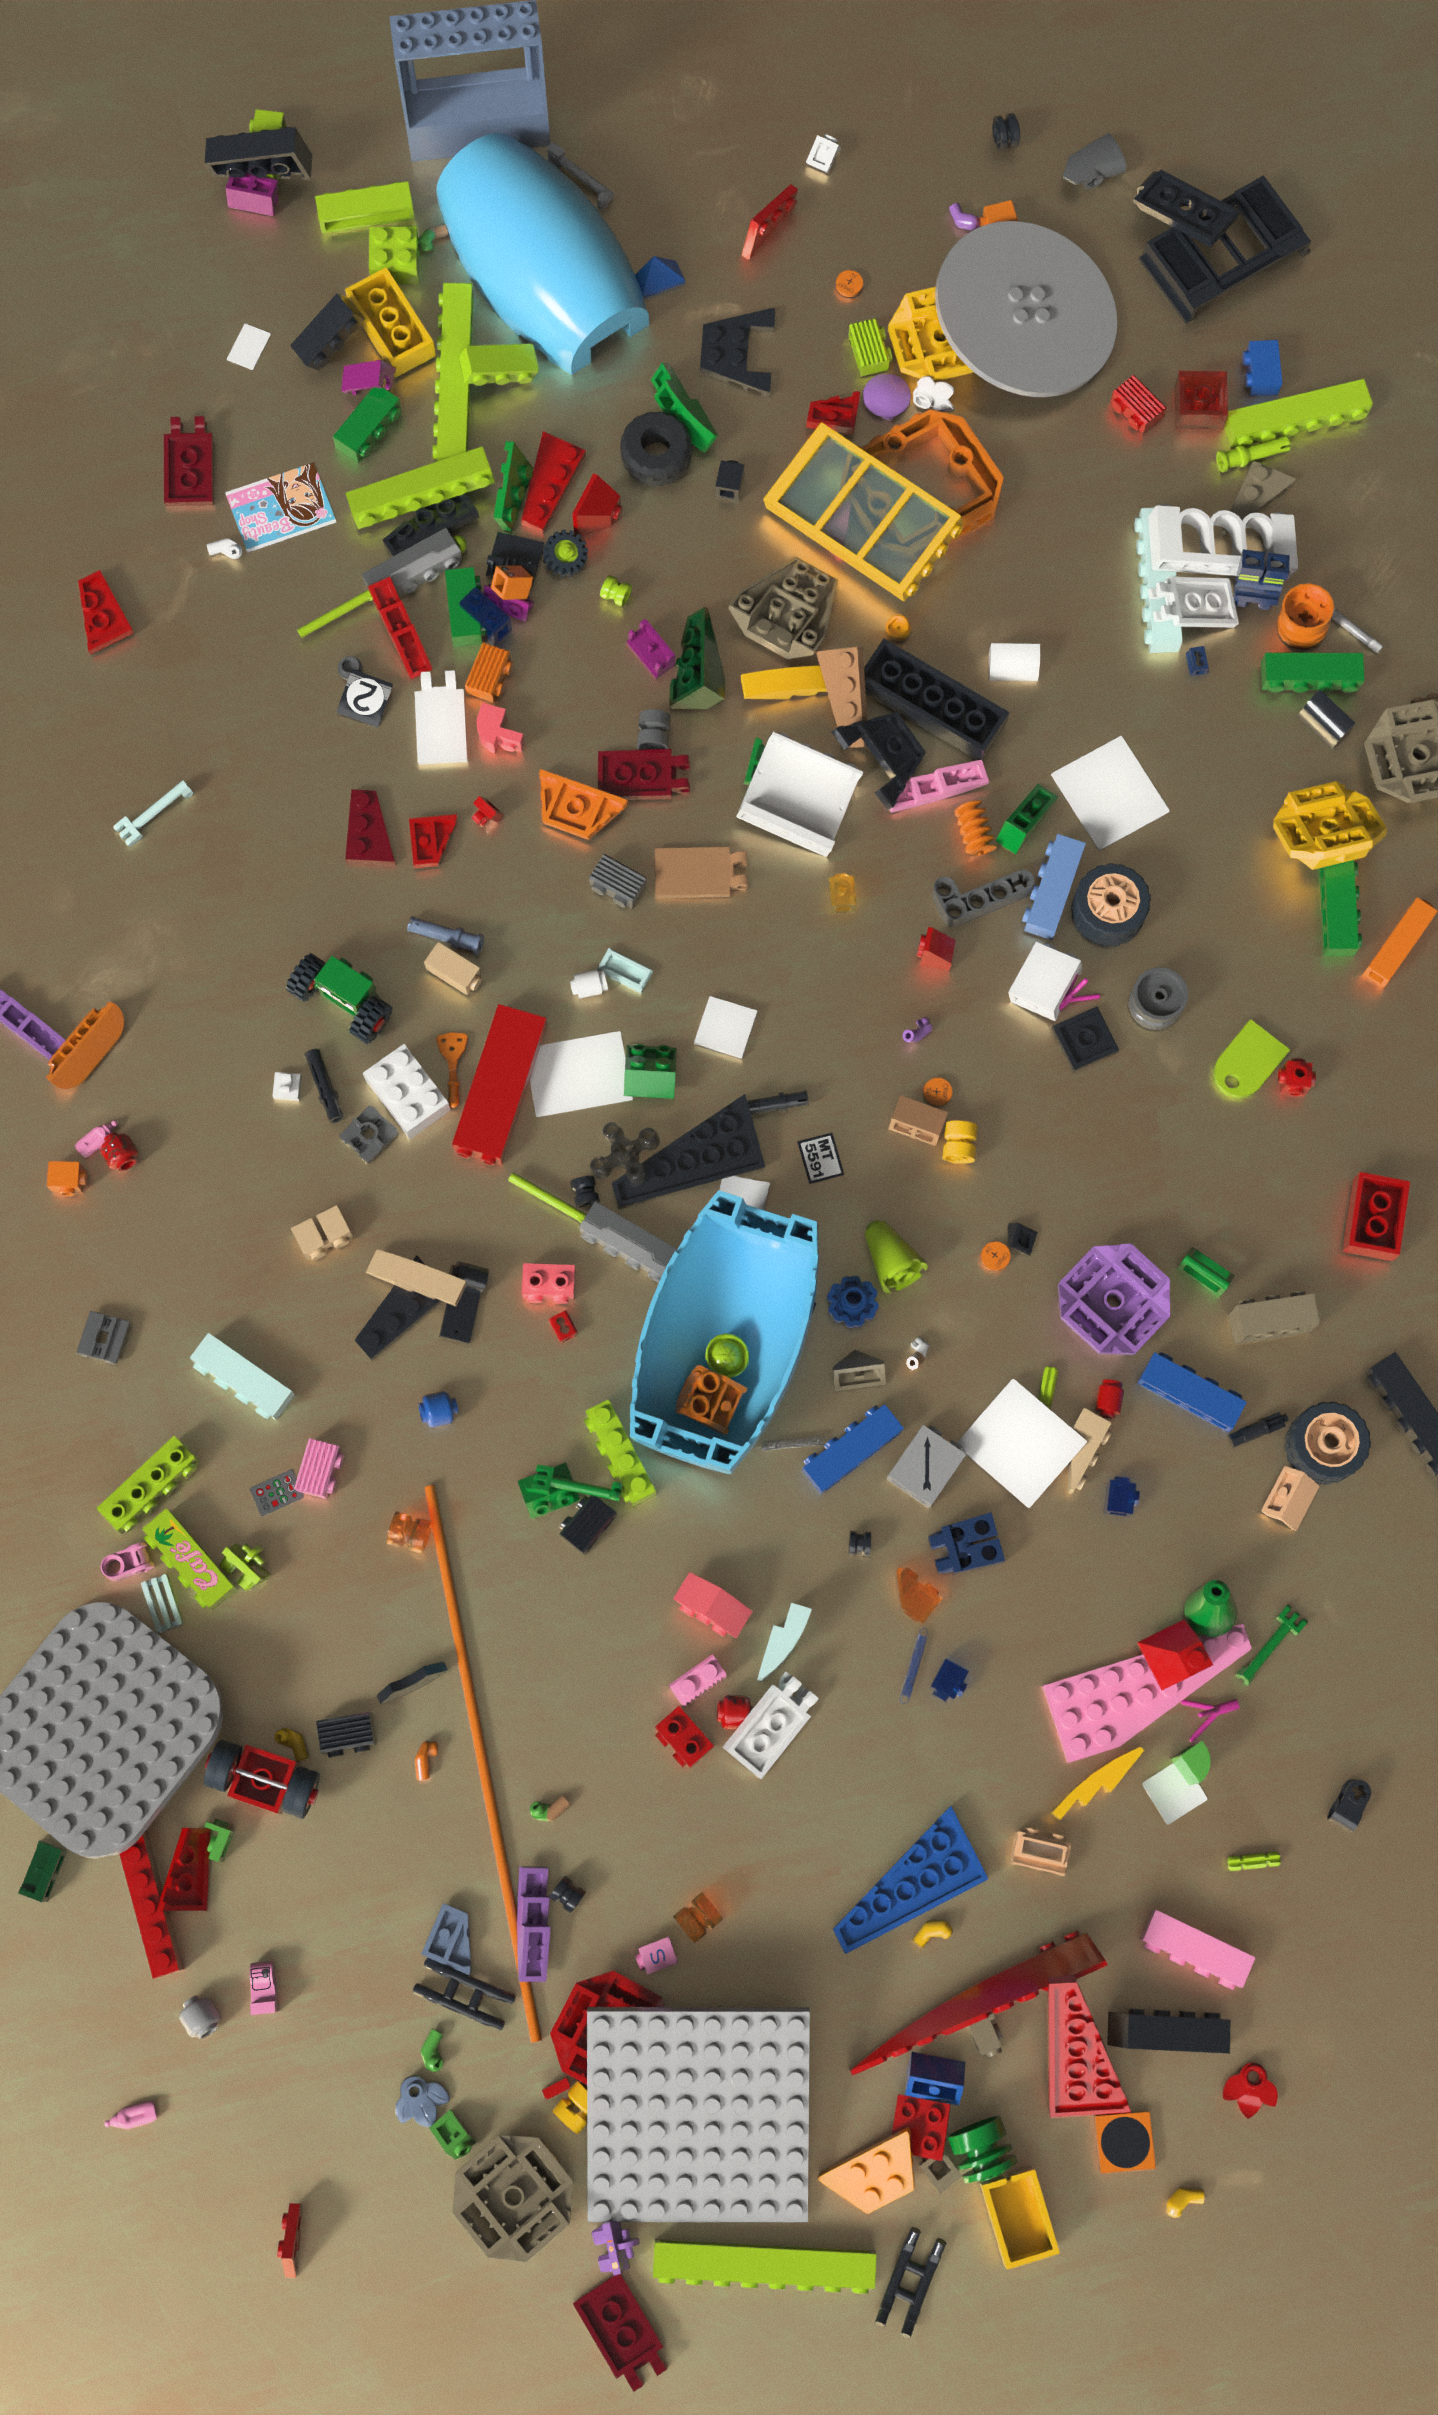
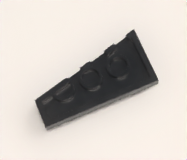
[383,493,479,557]

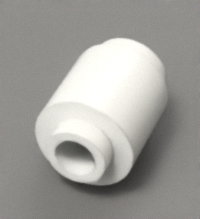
[570,969,608,999]

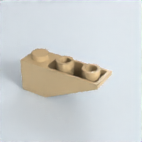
[1068,1408,1112,1494]

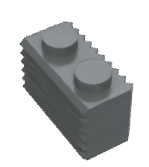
[589,854,647,908]

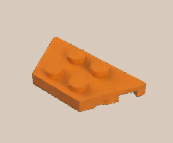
[539,769,628,840]

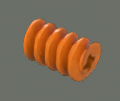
[954,800,997,856]

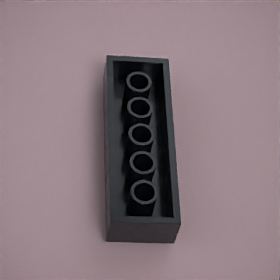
[864,638,1010,761]

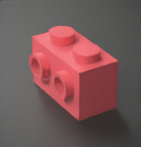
[522,1263,576,1304]

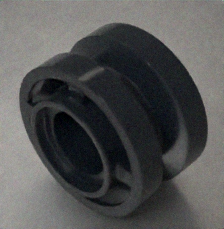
[992,113,1020,151]

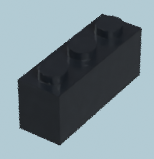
[290,293,365,371]

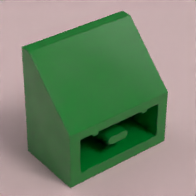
[623,1044,677,1099]

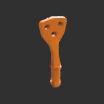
[436,1032,468,1108]

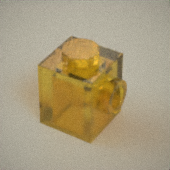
[828,873,857,914]

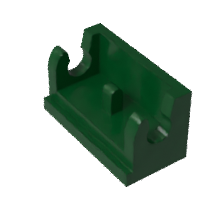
[18,1840,68,1902]

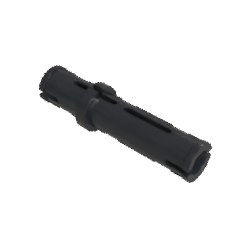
[304,1048,345,1123]
[747,1090,809,1115]

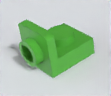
[204,1819,235,1862]
[429,2110,476,2160]

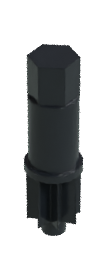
[1227,1412,1289,1448]

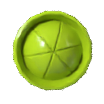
[705,1333,749,1378]

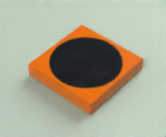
[1094,2111,1156,2173]

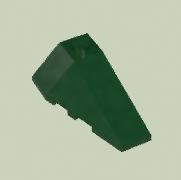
[669,607,725,709]

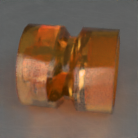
[386,1511,432,1554]
[673,1892,723,1944]

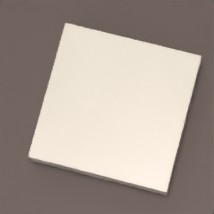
[694,996,757,1059]

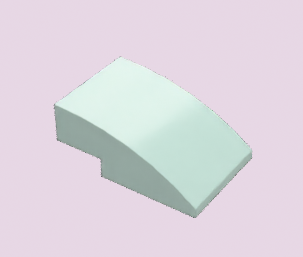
[757,1603,812,1682]

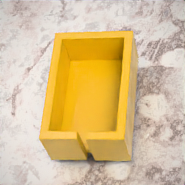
[979,2166,1060,2270]

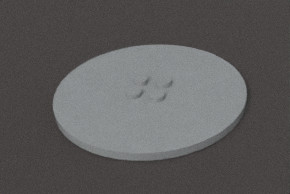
[935,221,1117,397]

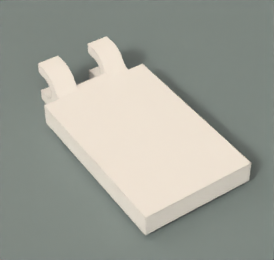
[1148,577,1239,628]
[415,670,468,765]
[723,1671,819,1779]

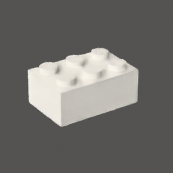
[363,1044,451,1139]

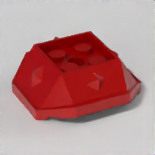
[550,1970,665,2085]

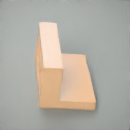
[1261,1466,1320,1531]

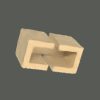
[291,1205,353,1260]

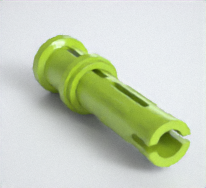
[1216,436,1290,473]

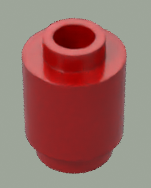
[1095,1379,1124,1419]

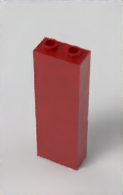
[452,1004,548,1166]

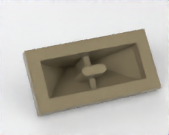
[833,1350,886,1391]

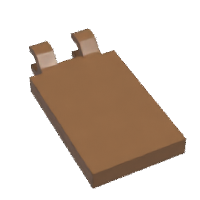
[655,847,747,898]

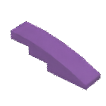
[0,989,65,1060]
[517,1866,551,1982]

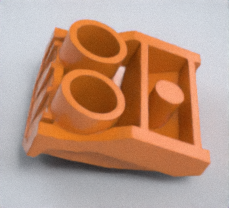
[676,1365,748,1435]

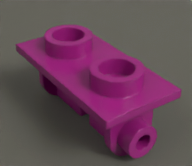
[482,583,534,622]

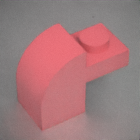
[477,703,525,754]

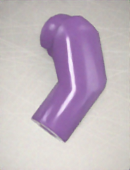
[949,203,981,230]
[903,1017,932,1042]

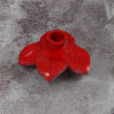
[1222,2062,1278,2119]

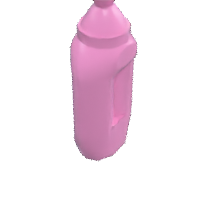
[75,1120,118,1158]
[104,2101,158,2129]

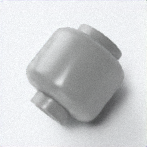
[179,1996,220,2039]

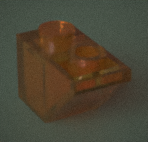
[895,1567,941,1626]

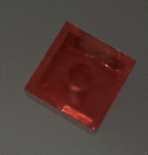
[1174,371,1228,429]

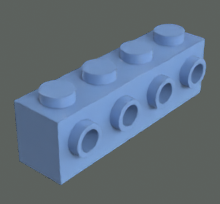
[1022,834,1086,940]

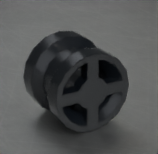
[848,1531,871,1558]

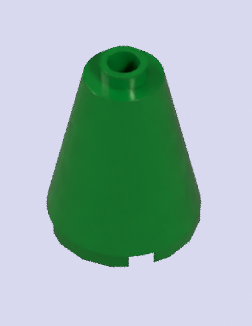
[1184,1580,1237,1638]

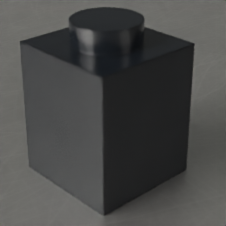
[715,460,745,502]

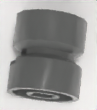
[637,709,671,750]

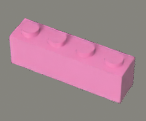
[1139,1910,1256,1990]

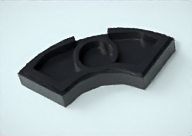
[377,1662,448,1704]

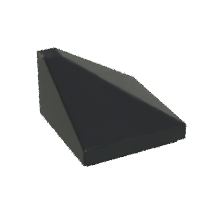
[1007,1223,1038,1256]

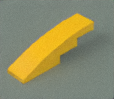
[741,666,827,700]
[1050,1747,1144,1820]

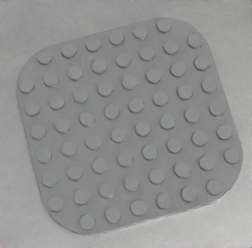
[0,1602,223,1859]

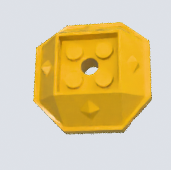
[888,287,973,382]
[1273,781,1387,870]

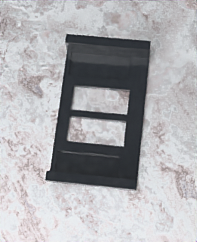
[1138,175,1311,324]

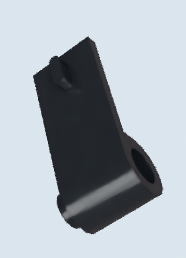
[439,1261,489,1344]

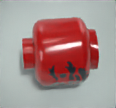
[716,1694,754,1730]

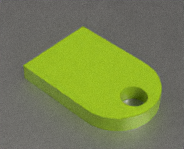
[1213,1019,1290,1099]

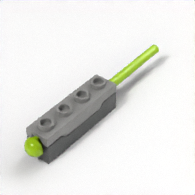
[297,528,467,638]
[508,1172,677,1283]

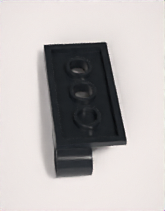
[1133,170,1239,247]

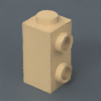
[424,942,482,996]

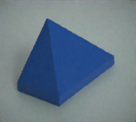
[635,256,685,298]

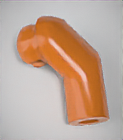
[415,1740,438,1780]

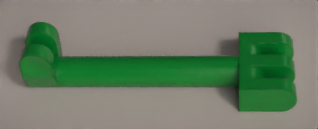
[531,1465,623,1501]
[1235,1604,1308,1686]

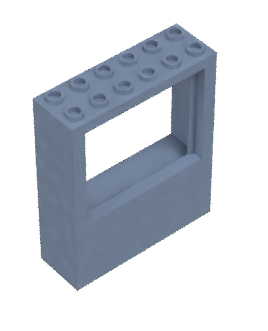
[389,0,550,162]

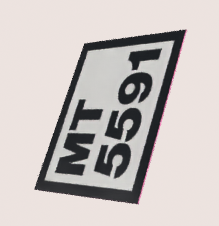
[797,1132,845,1184]

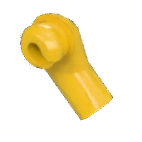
[1167,2188,1204,2218]

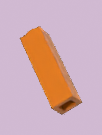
[1363,897,1438,988]

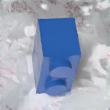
[1242,340,1283,396]
[905,2052,965,2106]

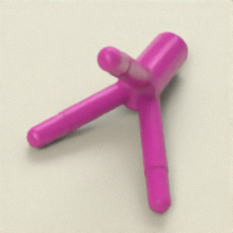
[1059,974,1101,1011]
[1181,1699,1239,1742]

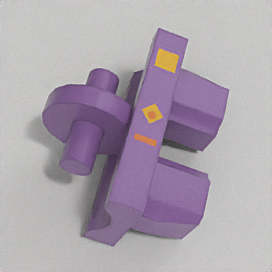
[592,2220,640,2275]

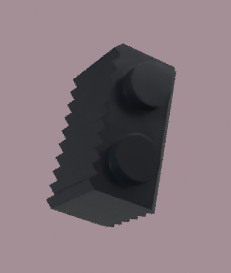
[559,1495,618,1556]
[316,1712,376,1758]

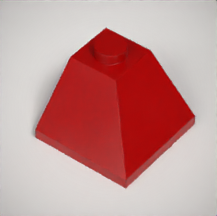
[572,473,623,536]
[1137,1620,1213,1691]

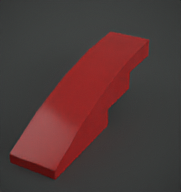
[367,576,432,679]

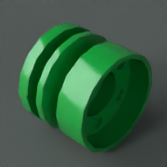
[947,2115,1018,2183]

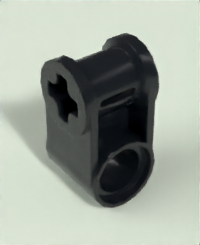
[1327,1779,1371,1833]

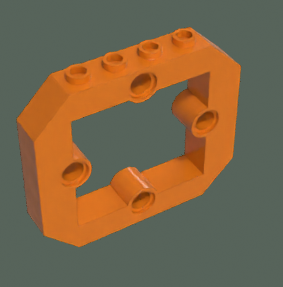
[840,409,1004,564]

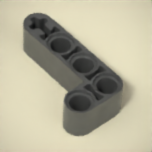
[932,870,1034,927]

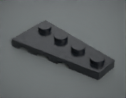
[355,1255,442,1361]

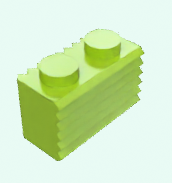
[848,318,892,377]

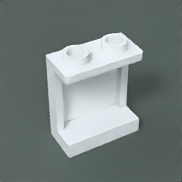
[1009,942,1083,1021]

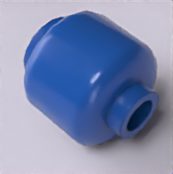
[418,1391,458,1428]

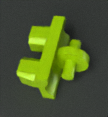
[219,1543,271,1591]

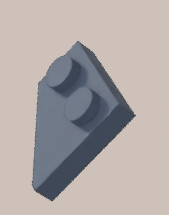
[421,1903,471,1975]

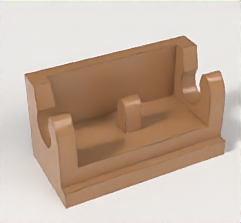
[888,1095,948,1146]

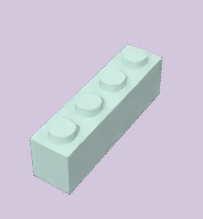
[190,1333,295,1420]

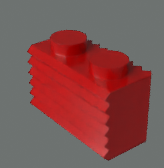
[1111,375,1167,434]

